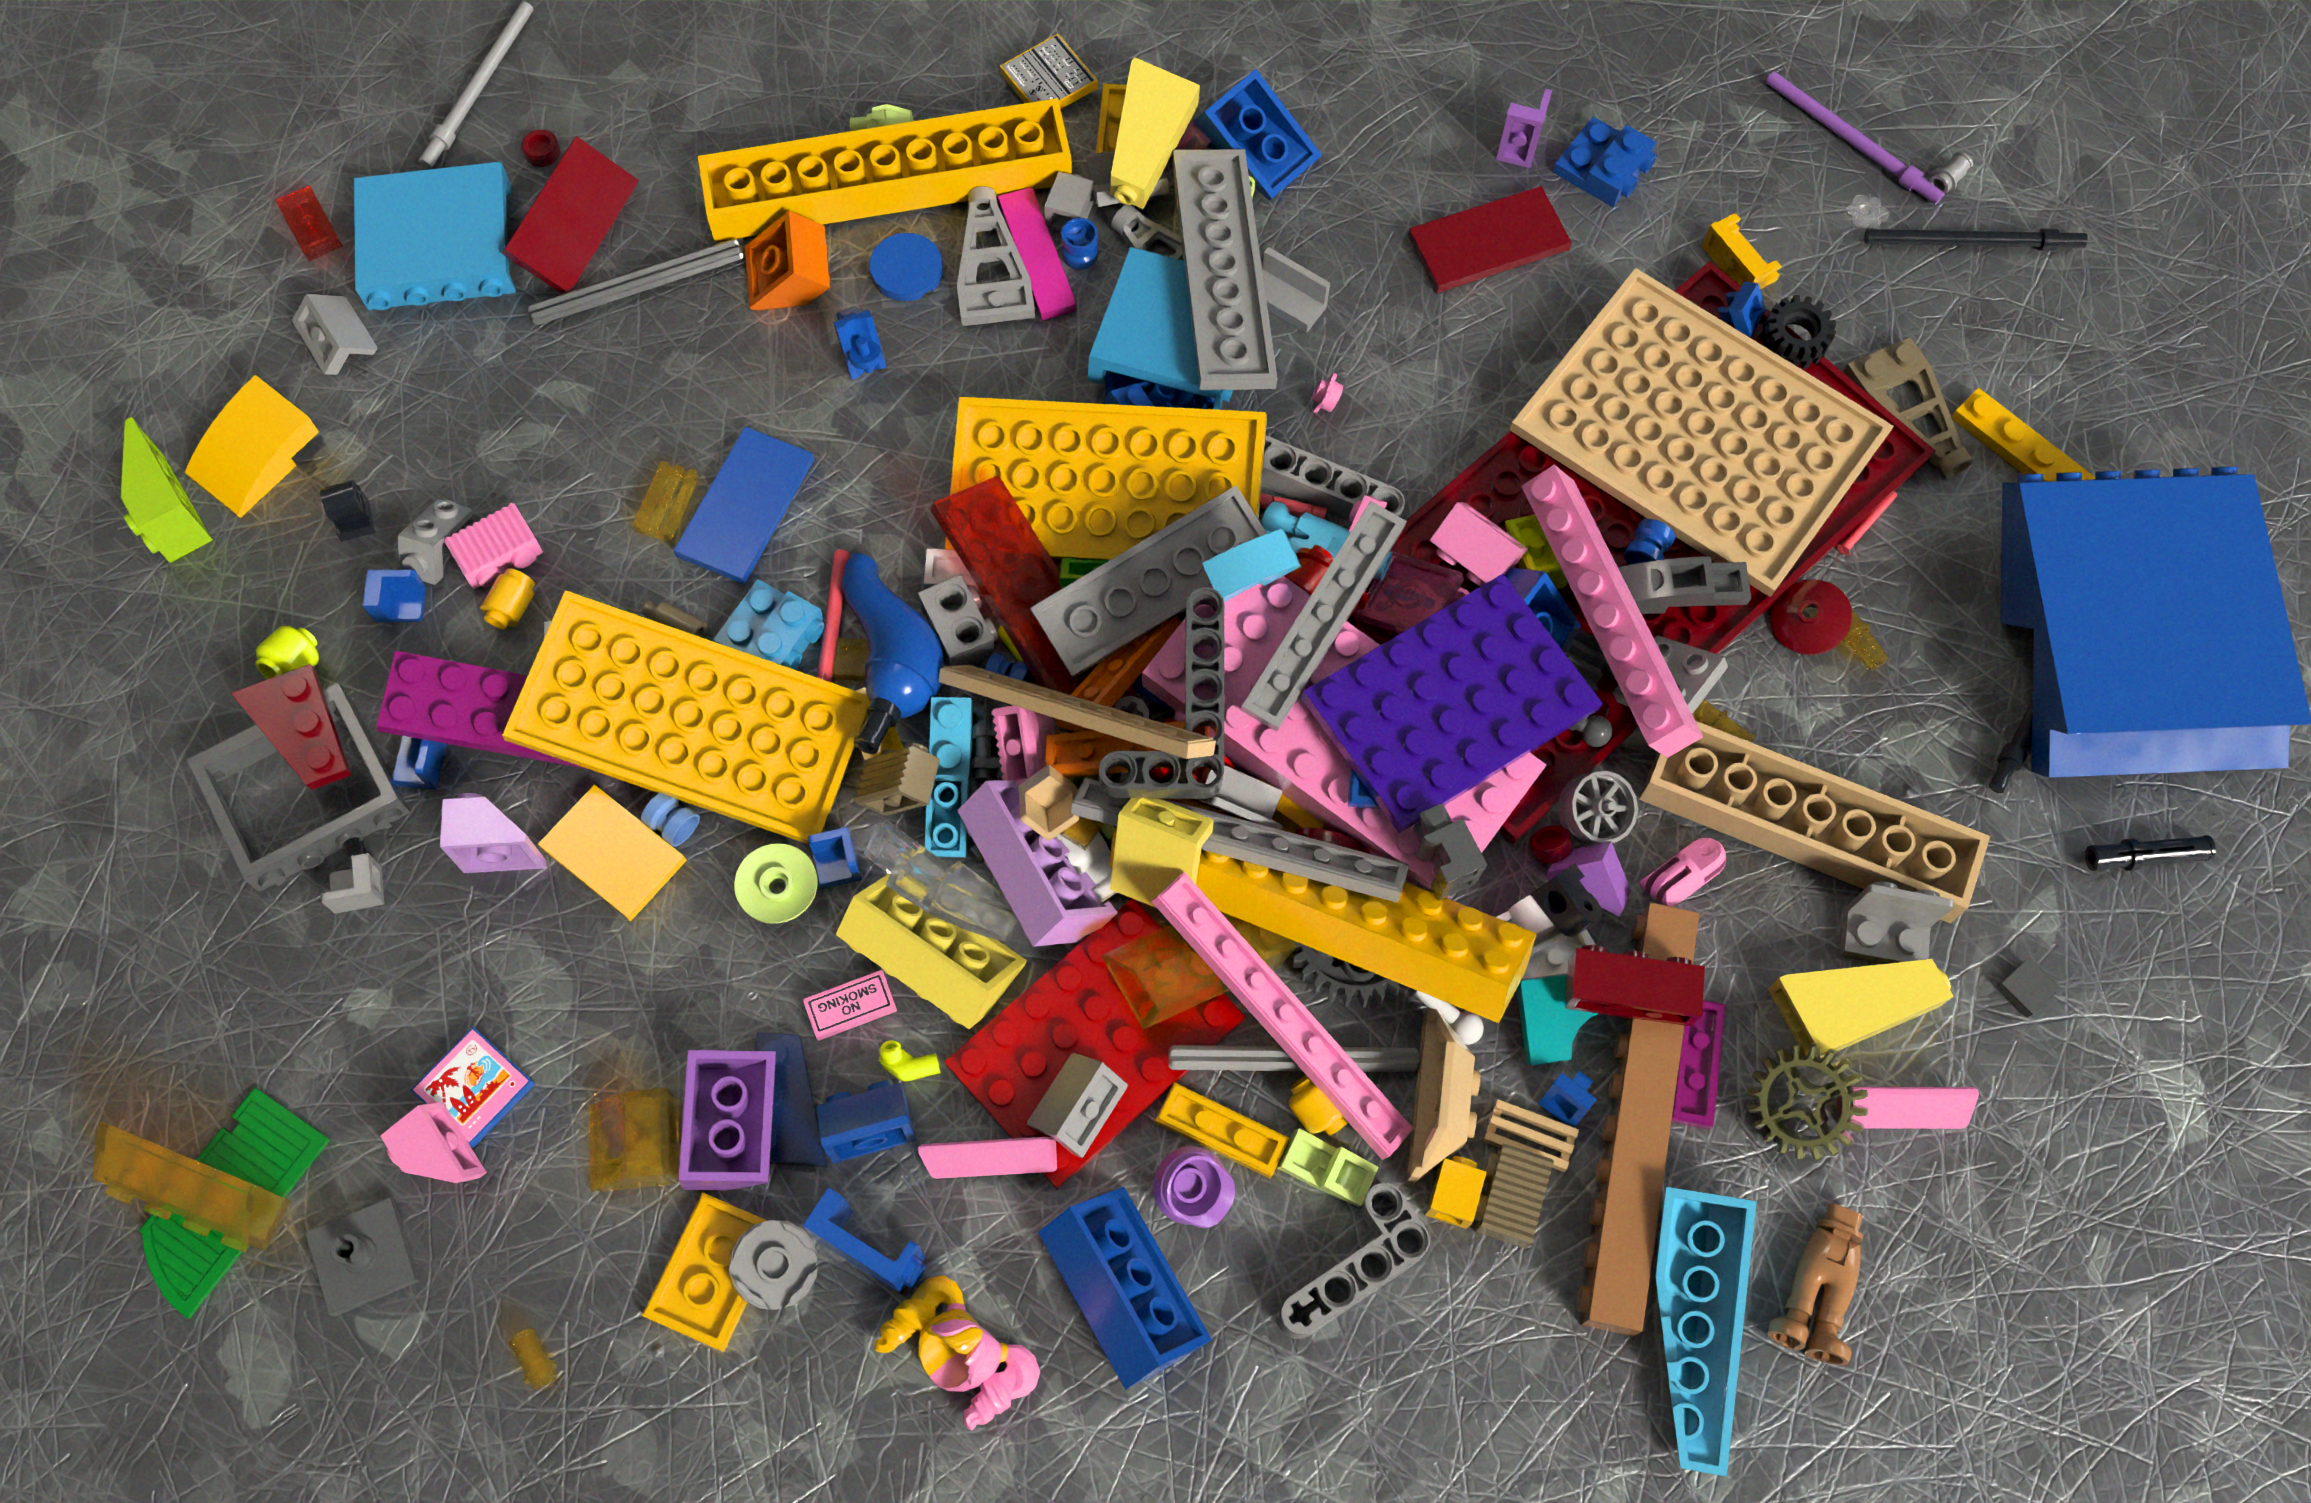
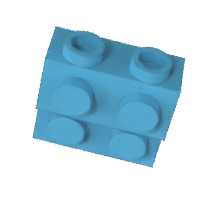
[713,579,825,670]

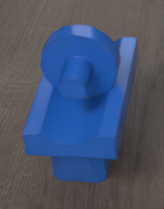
[833,306,887,380]

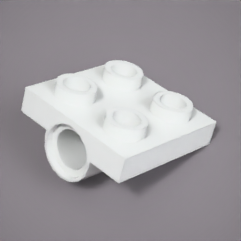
[1496,895,1596,979]

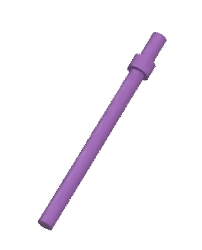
[1765,71,1945,205]

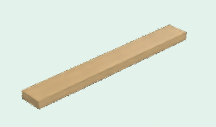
[939,665,1216,759]

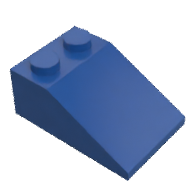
[1191,69,1322,200]

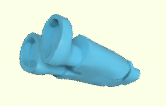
[1262,501,1392,581]

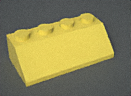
[836,869,1027,1029]

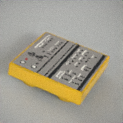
[1000,34,1098,110]

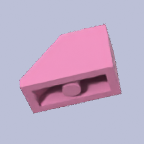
[380,1101,487,1183]

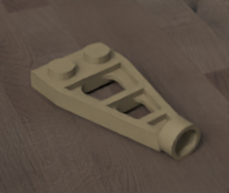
[1843,337,1974,478]

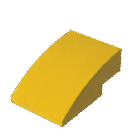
[185,375,319,518]

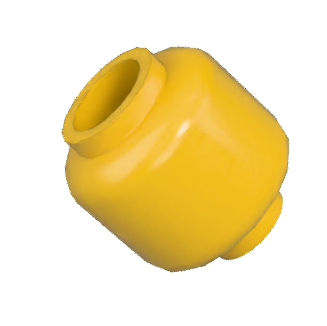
[1288,1075,1348,1136]

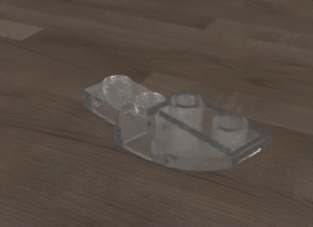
[863,819,1018,941]

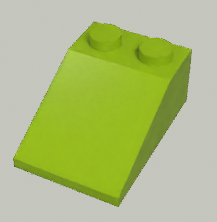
[121,417,213,563]

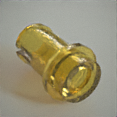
[508,1328,558,1390]

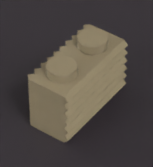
[854,743,940,816]
[1474,1143,1554,1249]

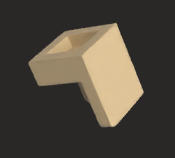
[1018,764,1079,841]

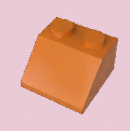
[745,211,830,311]

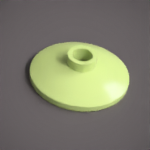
[734,843,818,924]

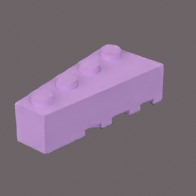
[957,780,1118,947]

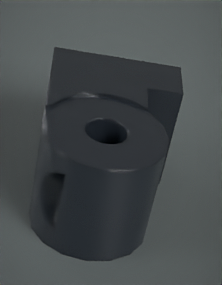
[320,480,375,542]
[1531,863,1602,937]

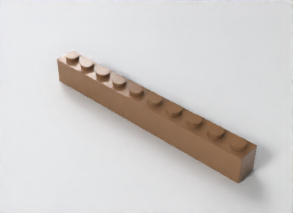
[1576,902,1700,1337]

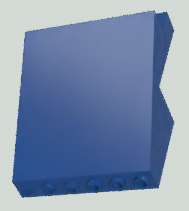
[2000,467,2311,778]

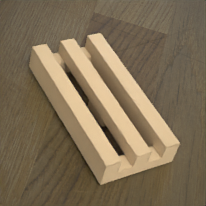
[1483,1099,1579,1172]

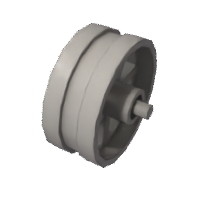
[1558,771,1638,846]

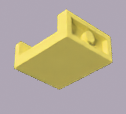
[1110,798,1214,908]

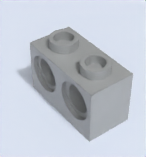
[918,575,998,666]

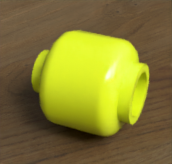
[255,626,319,679]

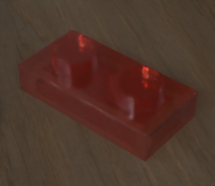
[276,185,343,262]

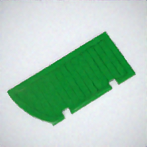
[138,1087,330,1319]

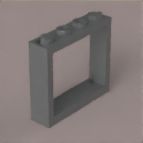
[186,682,411,892]

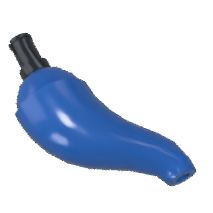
[841,553,944,754]

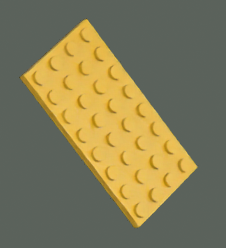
[945,397,1267,561]
[502,590,871,844]

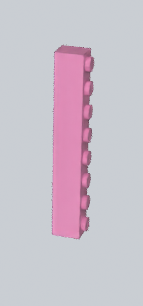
[1522,465,1703,758]

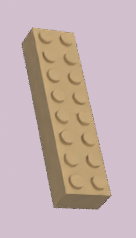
[1639,721,1990,923]

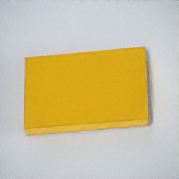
[538,784,687,922]
[642,1192,767,1352]

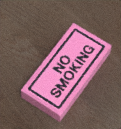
[803,970,897,1041]

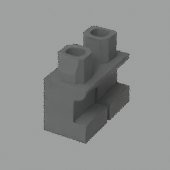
[1413,803,1488,901]

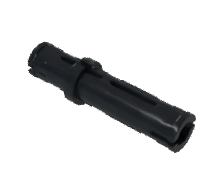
[2085,835,2216,871]

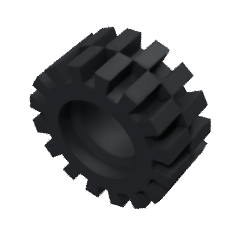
[1760,295,1836,369]

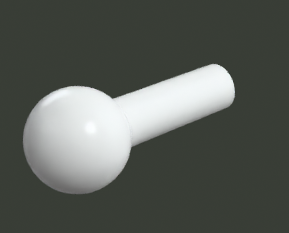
[1413,990,1484,1045]

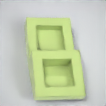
[1277,1128,1379,1207]

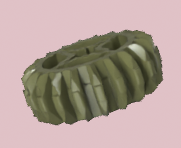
[1747,1043,1869,1161]

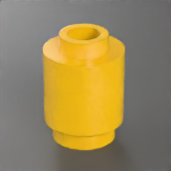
[480,569,535,630]

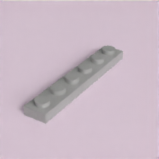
[1241,501,1407,732]

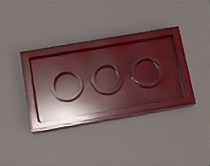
[502,136,639,294]
[1408,186,1572,293]

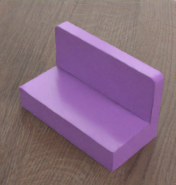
[1496,88,1552,168]

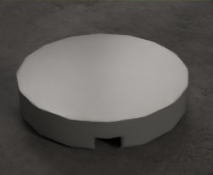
[728,1220,818,1310]

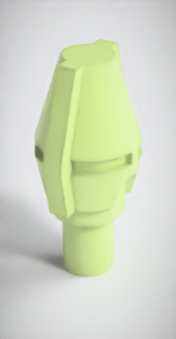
[850,104,914,131]

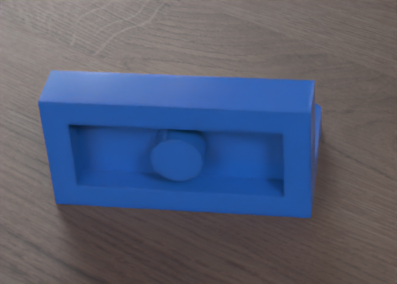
[392,736,447,790]

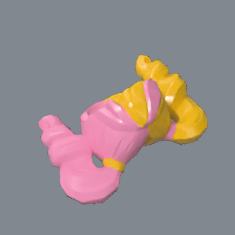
[875,1275,1040,1431]

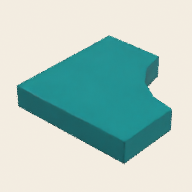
[1517,973,1599,1065]

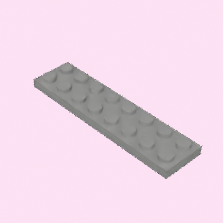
[1172,149,1278,390]

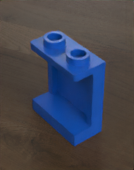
[803,1187,927,1295]

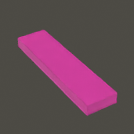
[998,187,1077,321]

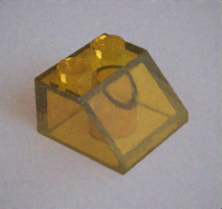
[590,1087,679,1193]

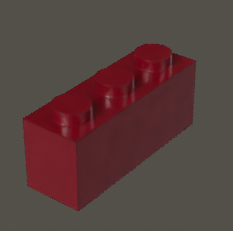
[1564,945,1705,1027]

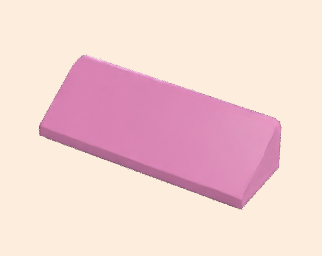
[1837,1087,1979,1129]
[918,1137,1057,1179]

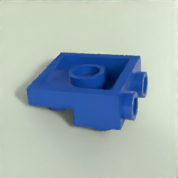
[1553,117,1657,208]

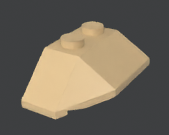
[1406,1008,1481,1185]

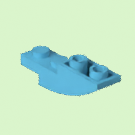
[925,697,973,858]

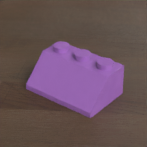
[678,1050,776,1190]

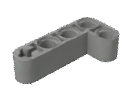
[1279,1183,1430,1339]

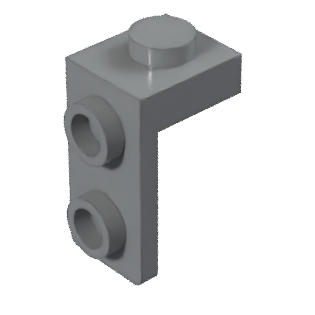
[398,499,472,585]

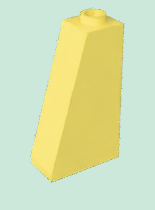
[1110,57,1200,209]
[1768,959,1954,1058]

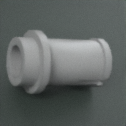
[1929,152,1973,194]

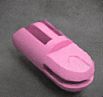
[1639,838,1726,907]

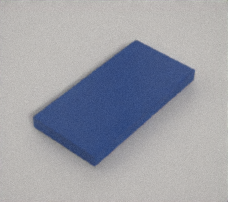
[673,427,815,585]

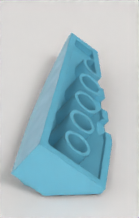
[1655,1187,1757,1477]

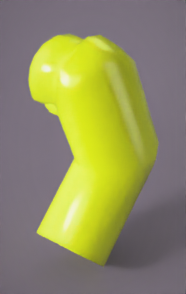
[879,1040,941,1082]

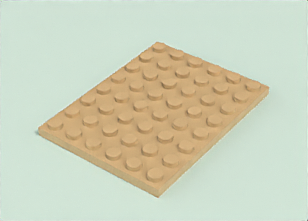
[1510,268,1894,597]

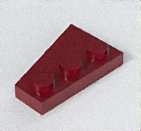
[231,664,351,790]

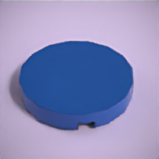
[870,233,943,301]

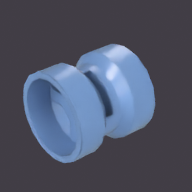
[641,793,700,847]

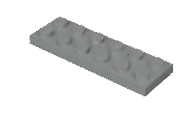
[1030,486,1267,679]

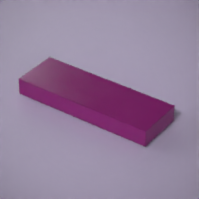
[1671,1000,1726,1130]

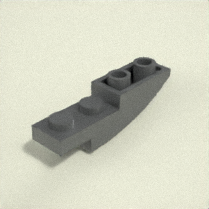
[1618,556,1751,614]

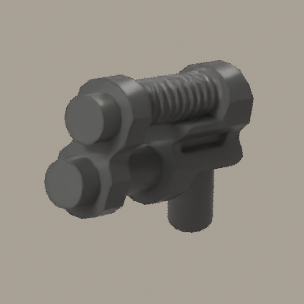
[960,694,1013,781]

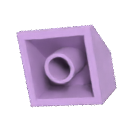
[440,793,547,873]

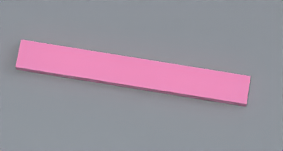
[1151,872,1414,1160]

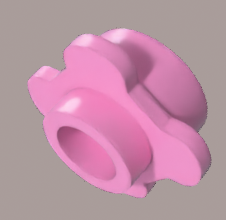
[1311,372,1343,414]

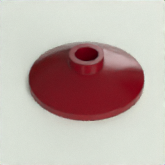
[1771,579,1852,655]

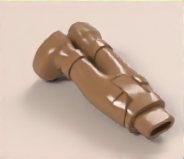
[1767,1203,1863,1366]

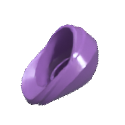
[1153,1146,1235,1228]

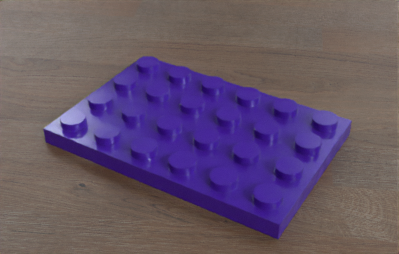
[1301,574,1603,834]

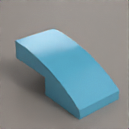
[1202,529,1301,602]

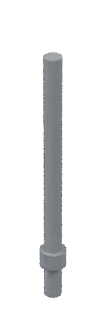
[418,1,534,169]

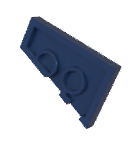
[754,1032,828,1168]

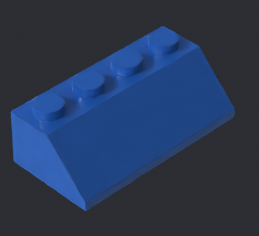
[1038,1187,1212,1390]

